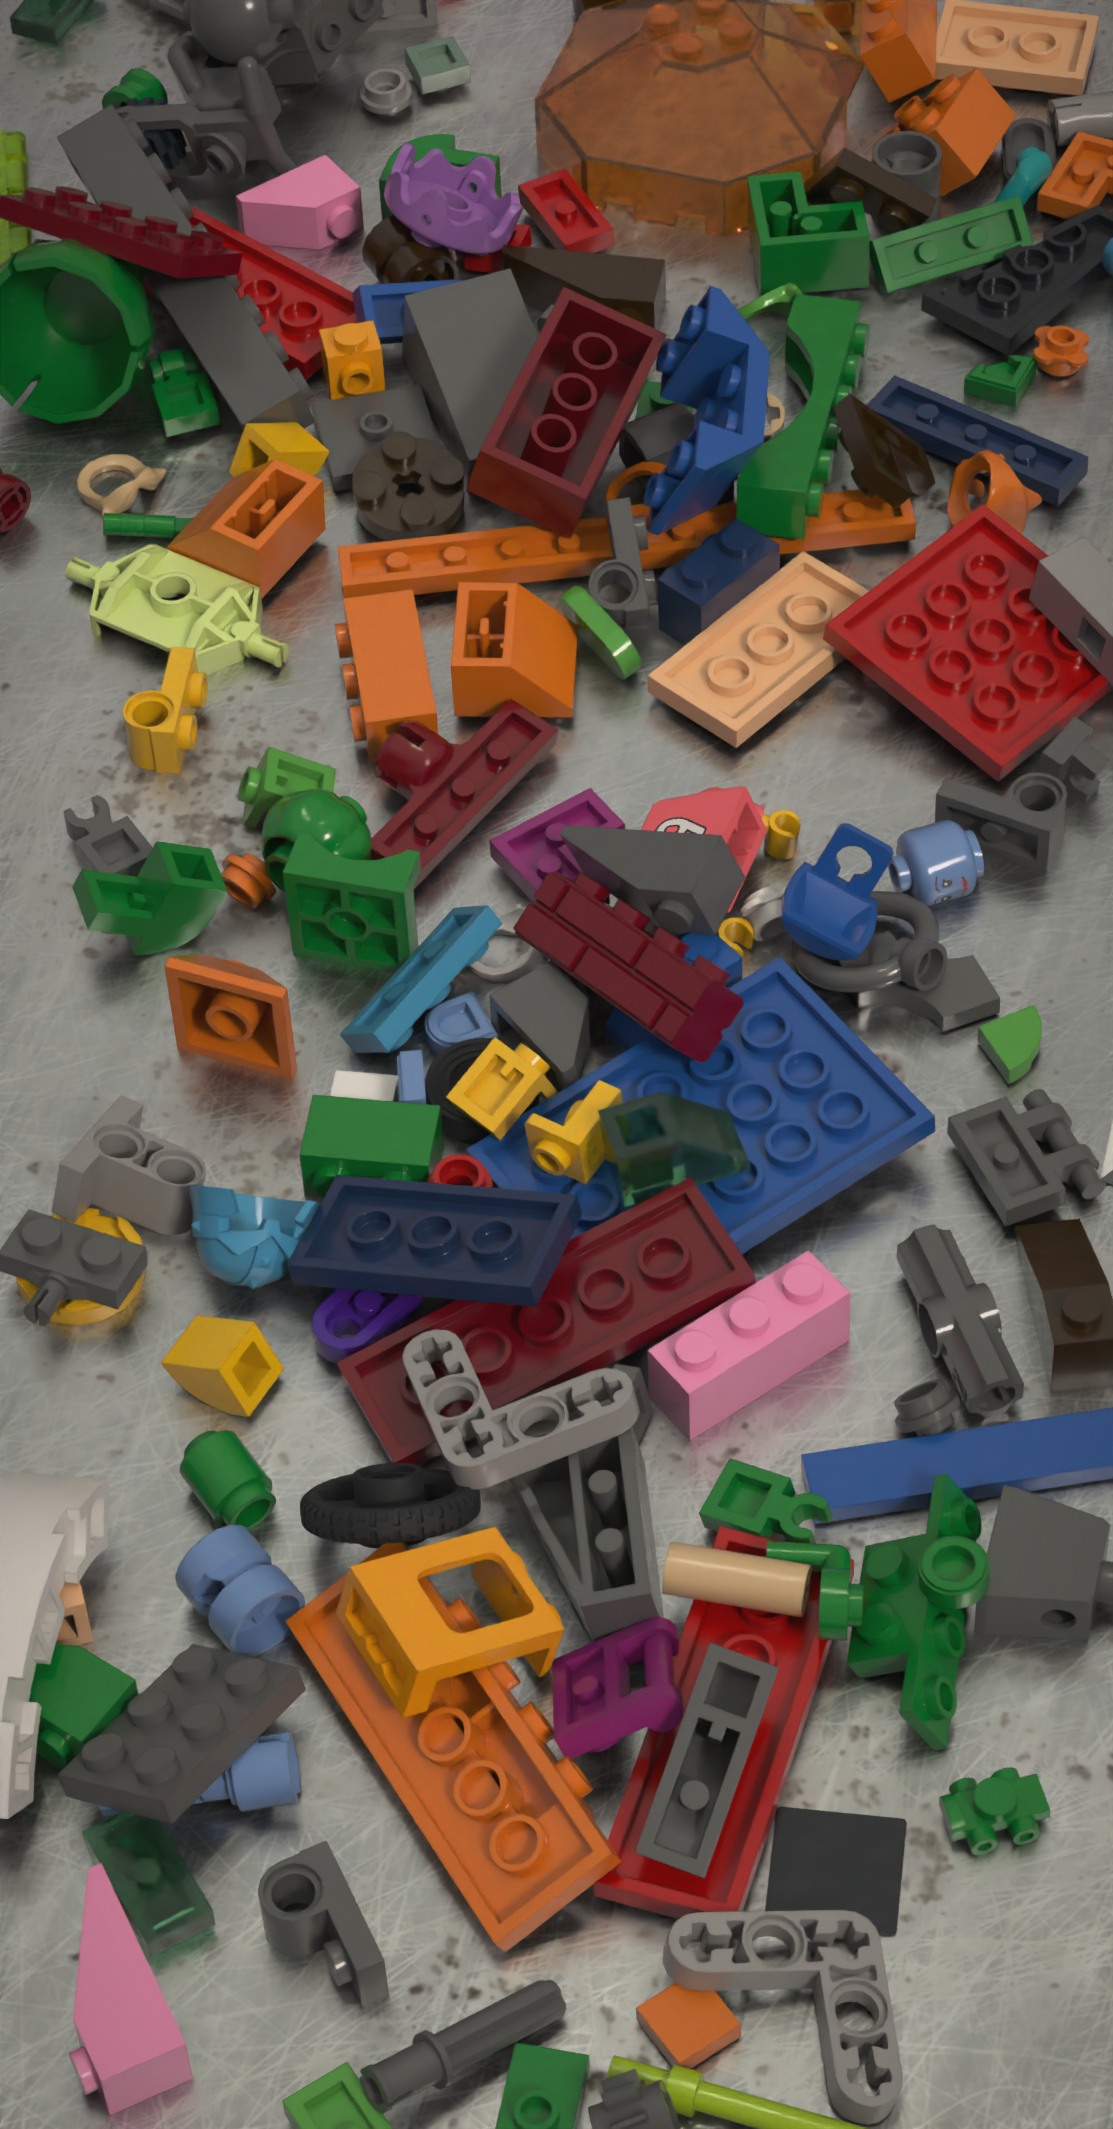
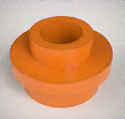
[221,853,276,909]

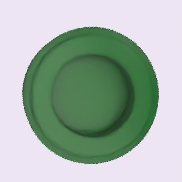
[918,1536,990,1609]

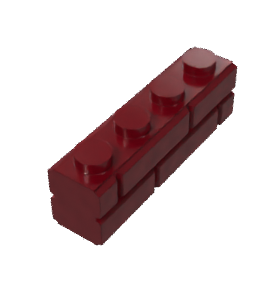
[513,871,744,1063]

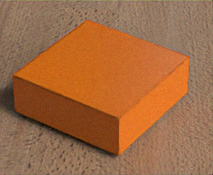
[636,1983,741,2069]

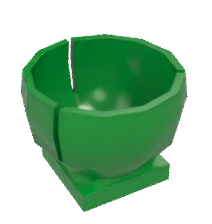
[0,239,154,424]

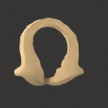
[77,454,166,517]

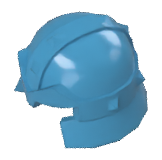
[188,1185,320,1289]

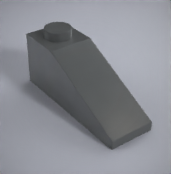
[560,825,745,935]
[635,1643,779,1879]

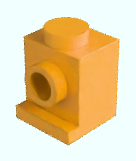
[319,320,385,400]

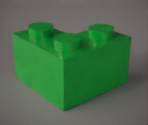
[747,171,870,297]

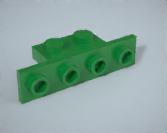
[846,1473,982,1750]

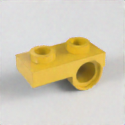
[123,647,208,774]

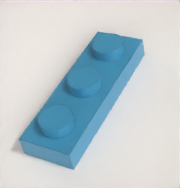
[340,905,502,1053]

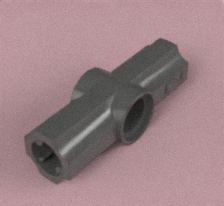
[896,1224,1024,1418]

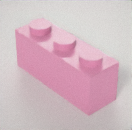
[648,1250,850,1441]

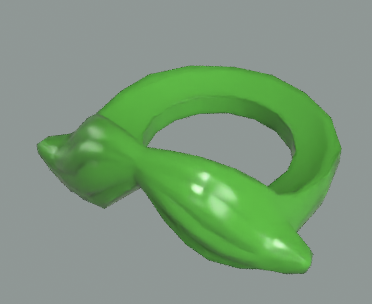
[737,282,804,320]

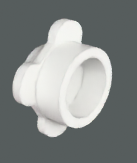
[741,886,786,942]

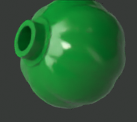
[262,789,372,892]

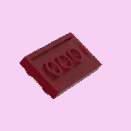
[0,186,243,278]

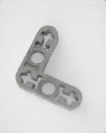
[403,1329,640,1490]
[662,1910,903,2125]

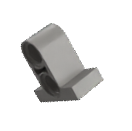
[51,1095,206,1235]

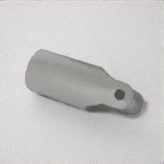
[1047,91,1113,148]

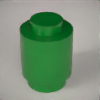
[179,1430,276,1530]

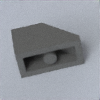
[489,961,592,1094]

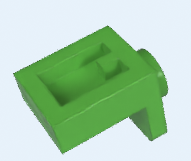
[237,747,336,829]

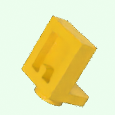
[446,1037,558,1141]
[524,1080,628,1184]

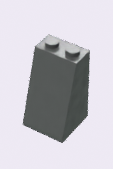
[402,269,538,488]

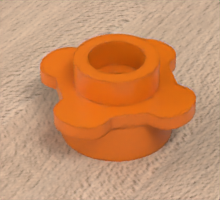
[1033,326,1089,376]

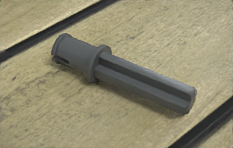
[360,1980,567,2114]

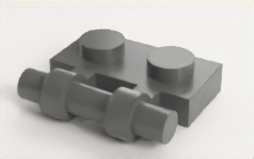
[947,1089,1106,1226]

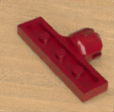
[371,699,558,890]

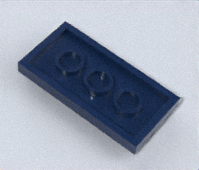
[287,1175,582,1307]

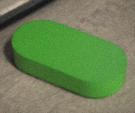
[558,585,642,680]

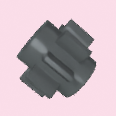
[588,2069,681,2129]

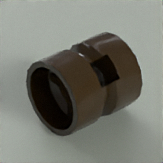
[362,215,459,284]

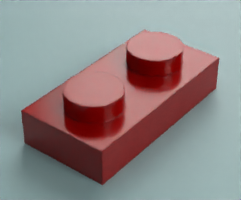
[518,169,614,253]

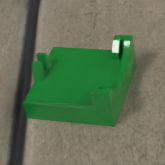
[283,832,421,973]

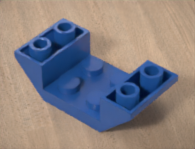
[644,286,770,535]

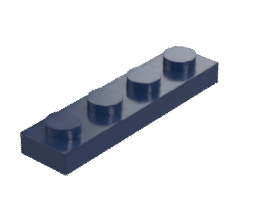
[867,375,1089,506]

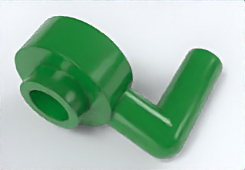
[766,1541,864,1641]

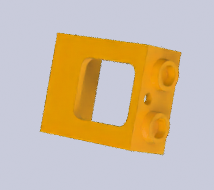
[335,1526,565,1718]

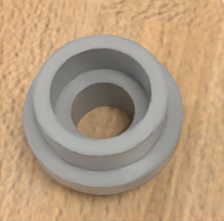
[360,68,412,116]

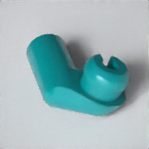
[993,147,1052,206]

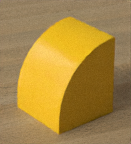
[229,422,330,477]
[161,1315,284,1417]

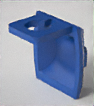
[781,823,894,961]

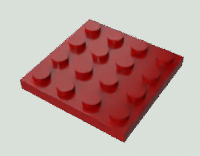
[823,504,1113,782]

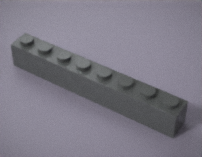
[57,104,315,432]

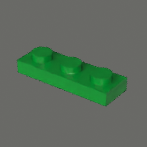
[869,196,1034,295]

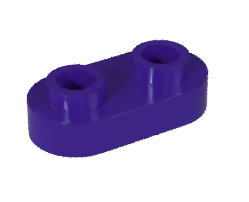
[312,1288,424,1363]

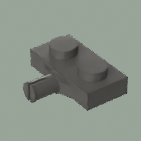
[0,1209,148,1326]

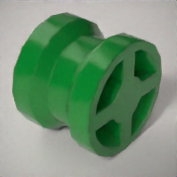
[102,68,168,109]

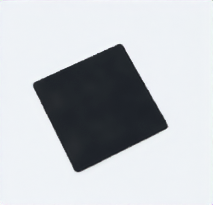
[765,1807,907,1935]

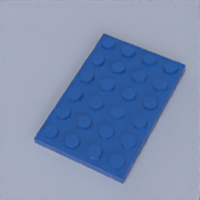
[466,957,936,1254]

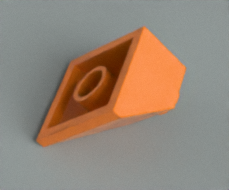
[164,954,298,1080]

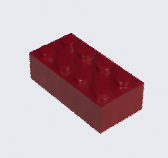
[466,287,667,538]

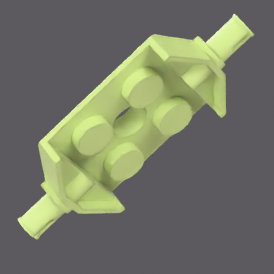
[65,544,289,676]

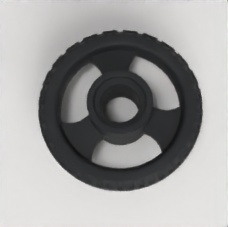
[300,1463,481,1549]

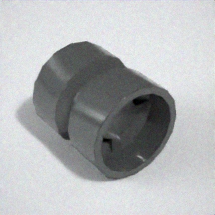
[872,131,942,233]

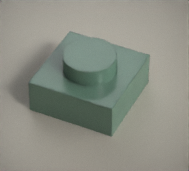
[404,36,471,94]

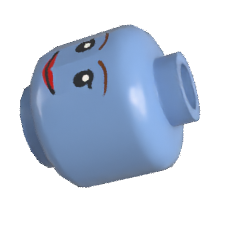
[888,820,984,907]

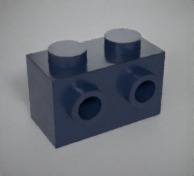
[657,518,780,646]

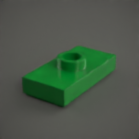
[495,2042,590,2129]

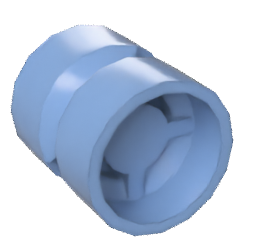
[175,1525,305,1657]

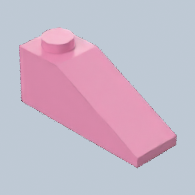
[68,1863,193,2116]

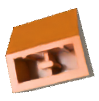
[870,68,1016,197]
[166,459,326,599]
[451,582,578,718]

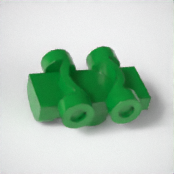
[939,1767,1051,1855]

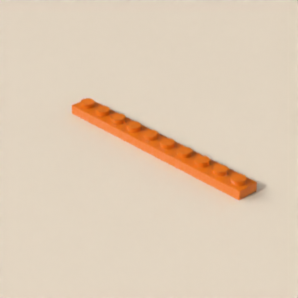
[337,489,916,598]

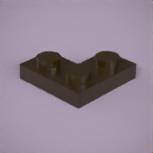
[804,147,937,232]
[833,394,936,509]

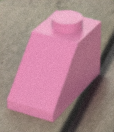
[236,155,364,250]

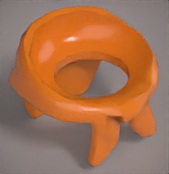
[947,450,1042,534]

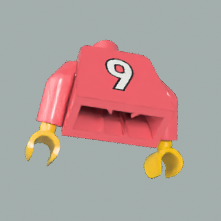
[641,786,801,959]

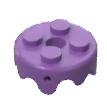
[384,142,523,256]

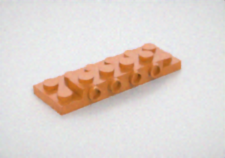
[286,1542,622,1952]

